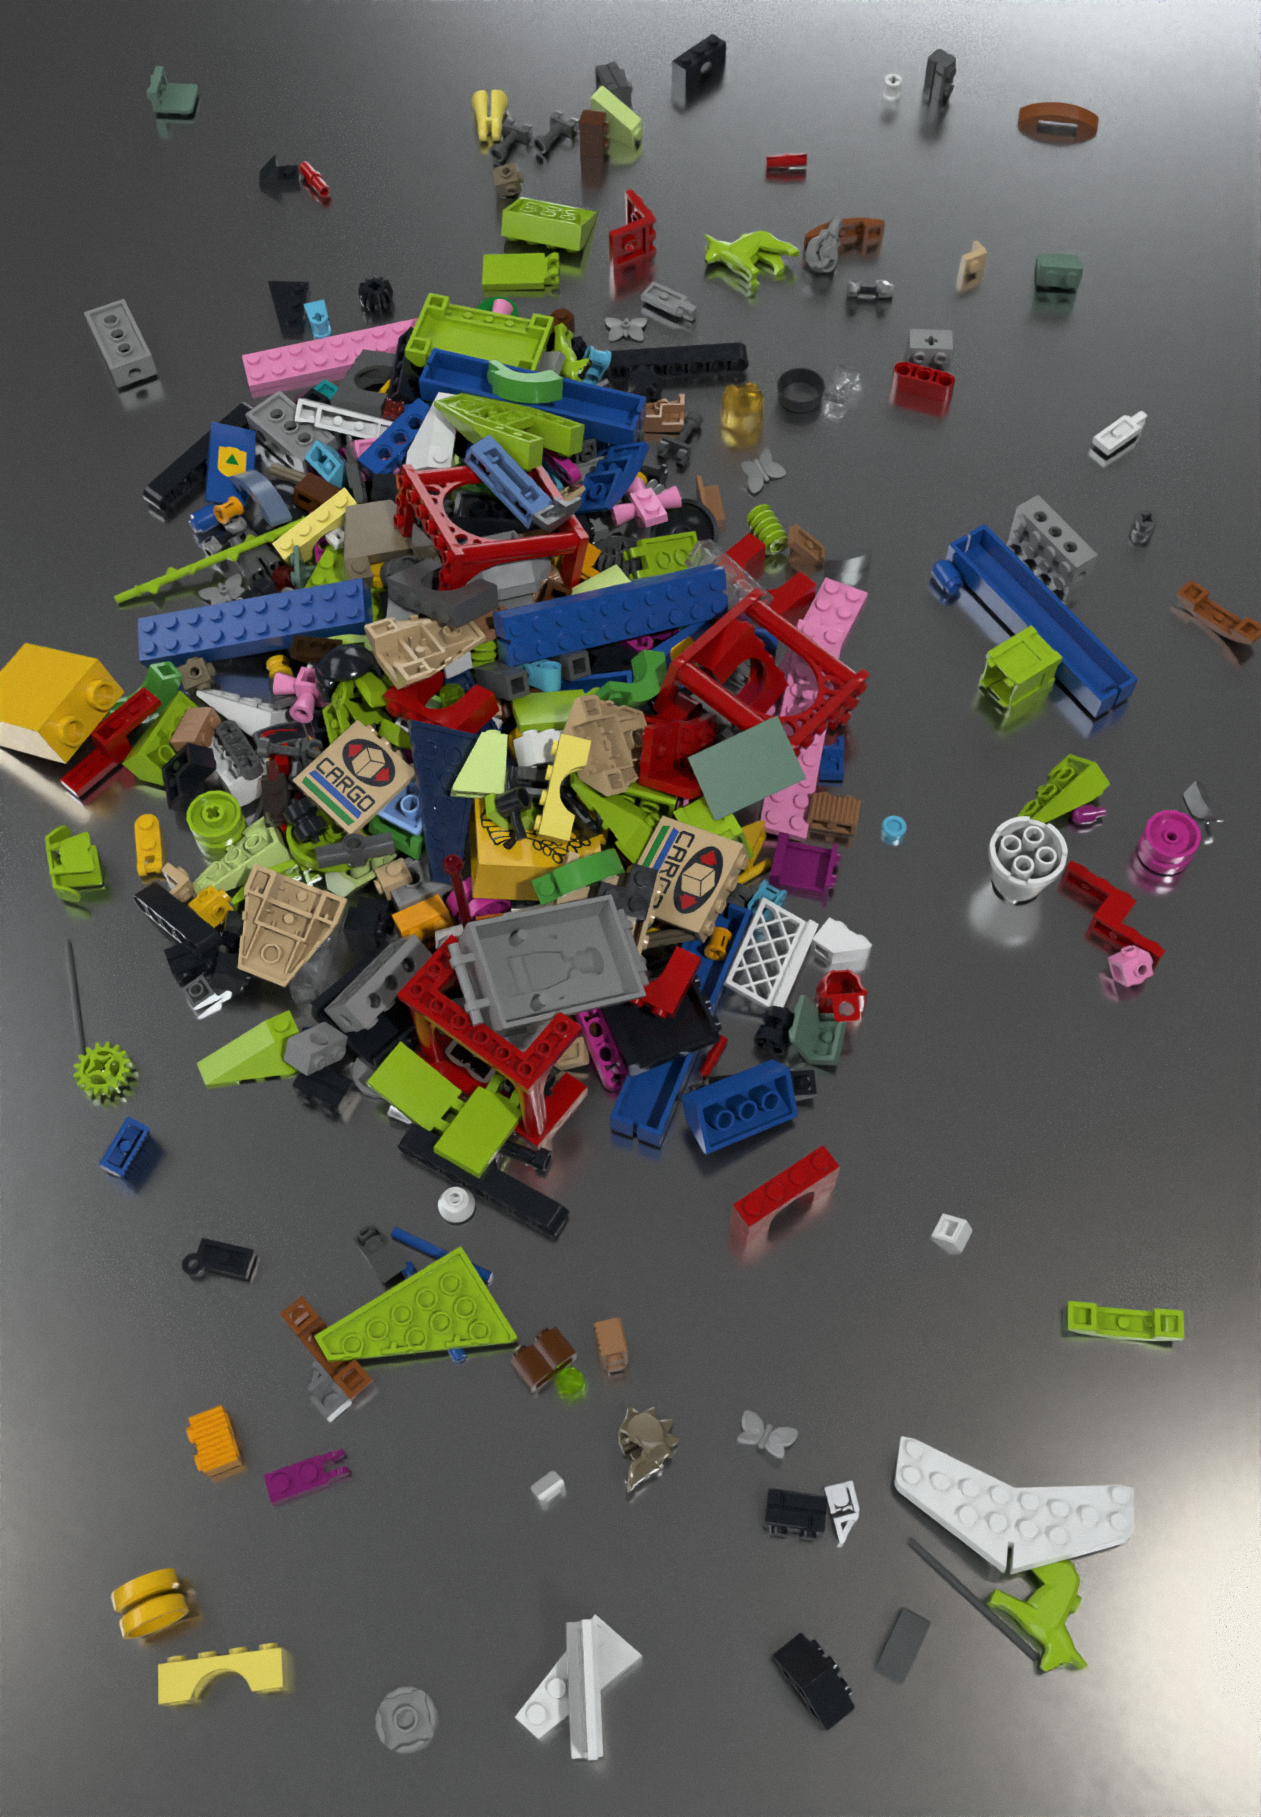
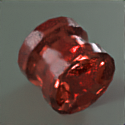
[383,397,405,420]
[272,566,296,593]

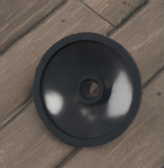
[244,479,309,544]
[650,498,719,562]

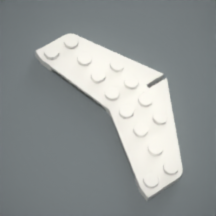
[894,1436,1134,1575]

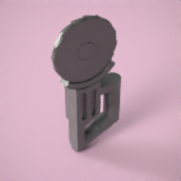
[345,434,368,504]

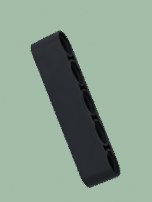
[133,882,223,959]

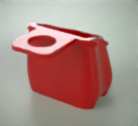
[815,969,868,1022]

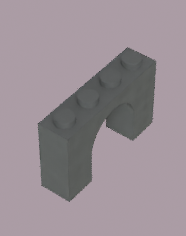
[330,349,396,419]
[387,558,499,628]
[474,649,591,701]

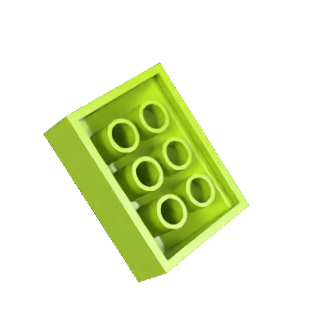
[501,197,598,253]

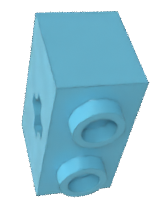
[304,440,349,489]

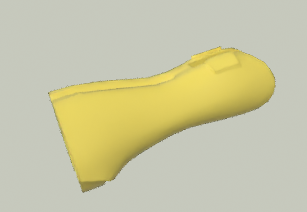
[471,90,509,142]

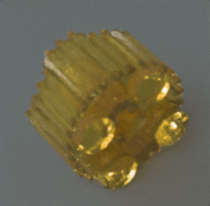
[720,383,765,435]

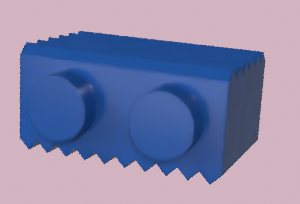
[99,1116,150,1178]

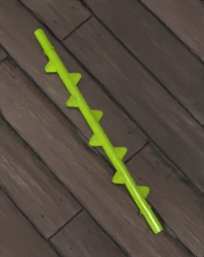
[114,516,307,604]

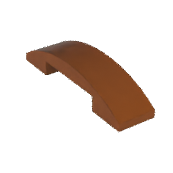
[1018,102,1099,133]
[803,217,885,251]
[1176,580,1261,645]
[280,1296,373,1400]

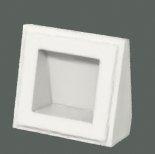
[931,1214,972,1252]
[530,1471,565,1505]

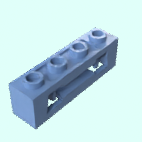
[464,435,554,529]

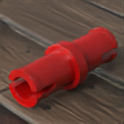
[766,152,807,170]
[299,161,330,197]

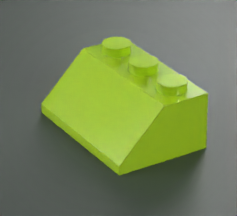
[616,777,678,823]

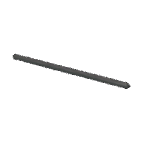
[64,939,85,1063]
[907,1537,1040,1660]

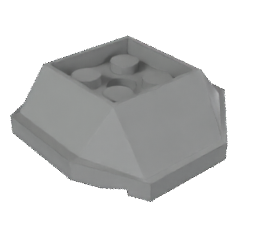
[462,530,552,601]

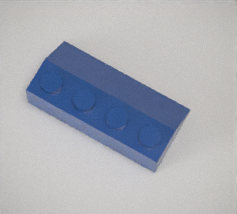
[681,1059,798,1154]

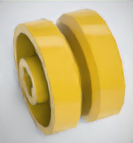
[110,1568,189,1640]

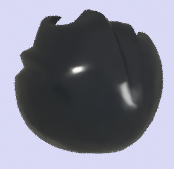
[315,644,384,703]

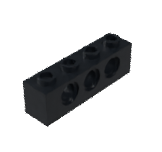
[387,327,424,413]

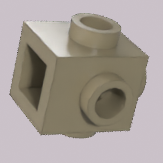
[492,163,525,198]
[177,657,217,694]

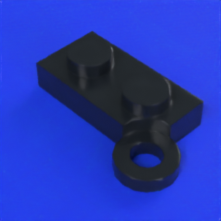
[182,1238,256,1279]

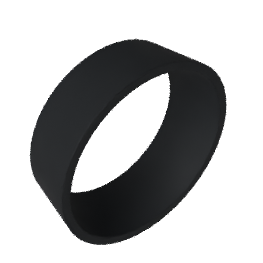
[777,368,825,413]

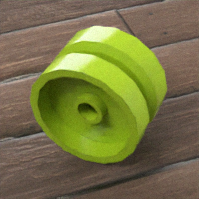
[186,790,247,854]

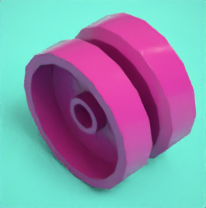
[1137,810,1201,875]
[446,877,512,925]

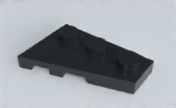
[268,281,310,334]

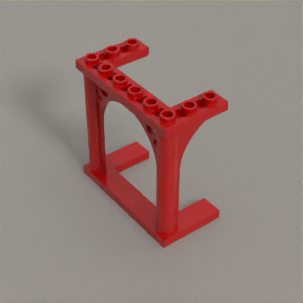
[393,464,589,591]
[653,588,870,758]
[397,934,587,1150]

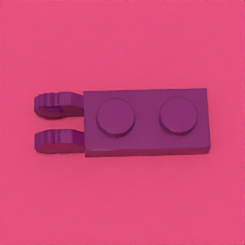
[264,1449,350,1505]

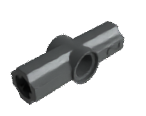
[315,832,395,869]

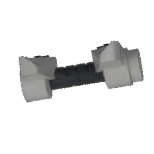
[846,279,894,298]
[201,517,248,556]

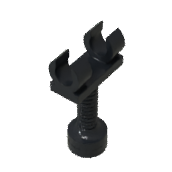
[492,1136,552,1171]

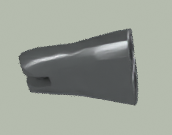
[230,529,289,589]

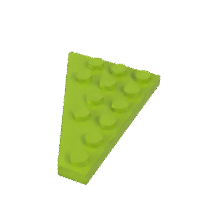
[314,1246,518,1363]

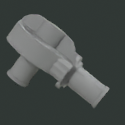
[803,215,844,273]

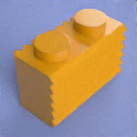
[392,894,454,942]
[186,1404,242,1477]

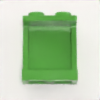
[369,815,426,860]

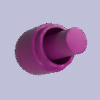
[1070,804,1106,825]

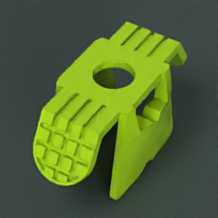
[332,672,394,726]
[45,825,103,902]

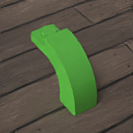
[487,360,563,404]
[596,650,667,709]
[105,661,183,725]
[531,849,625,906]

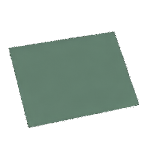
[688,716,806,821]

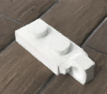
[1092,410,1148,455]

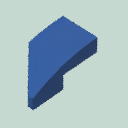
[819,736,844,781]

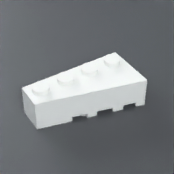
[513,729,564,769]
[515,1614,642,1741]

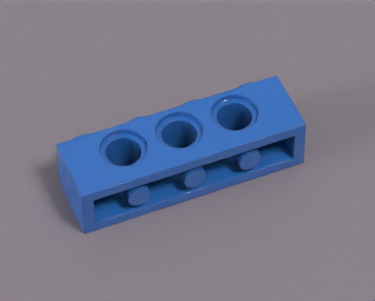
[357,398,431,480]

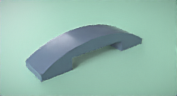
[230,470,292,527]

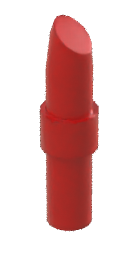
[699,1035,728,1081]

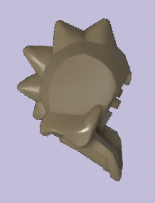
[618,1406,680,1492]

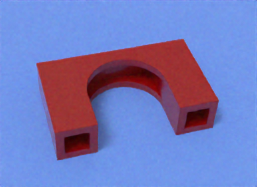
[712,533,817,621]
[696,618,789,714]
[383,670,500,734]
[628,946,702,1019]
[730,1145,840,1247]

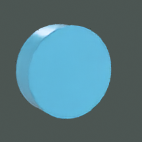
[881,816,907,841]

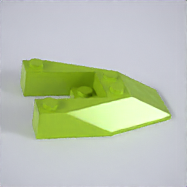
[433,393,585,472]

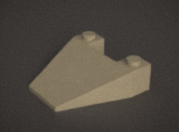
[342,499,441,589]

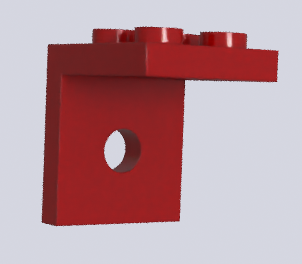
[609,189,656,269]
[644,713,718,773]
[638,718,703,800]

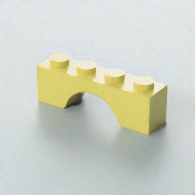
[272,487,358,571]
[533,733,591,845]
[158,1643,288,1706]

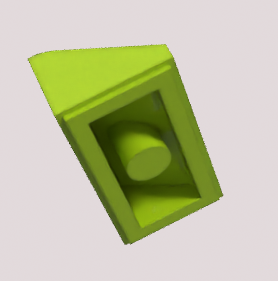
[378,718,411,750]

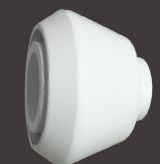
[438,1186,475,1223]

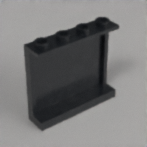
[310,941,452,1072]
[600,944,722,1077]

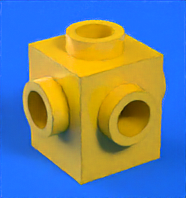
[188,885,235,928]

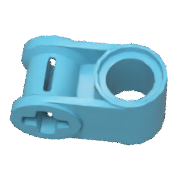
[304,299,332,339]
[582,346,611,385]
[516,659,561,692]
[747,879,787,929]

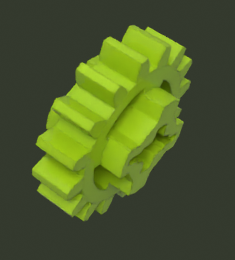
[73,1042,133,1099]

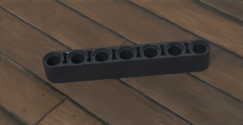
[603,342,749,381]
[143,402,254,511]
[397,1123,570,1237]

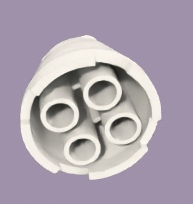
[988,816,1068,902]

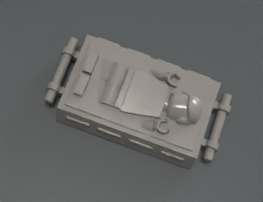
[448,894,649,1031]

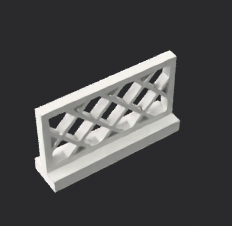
[723,897,819,1013]
[566,1619,603,1760]

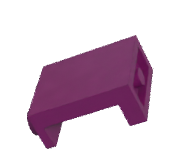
[769,832,842,898]

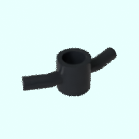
[495,766,532,841]

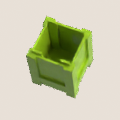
[980,625,1063,712]
[673,796,754,859]

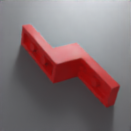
[60,687,162,798]
[1061,860,1166,969]

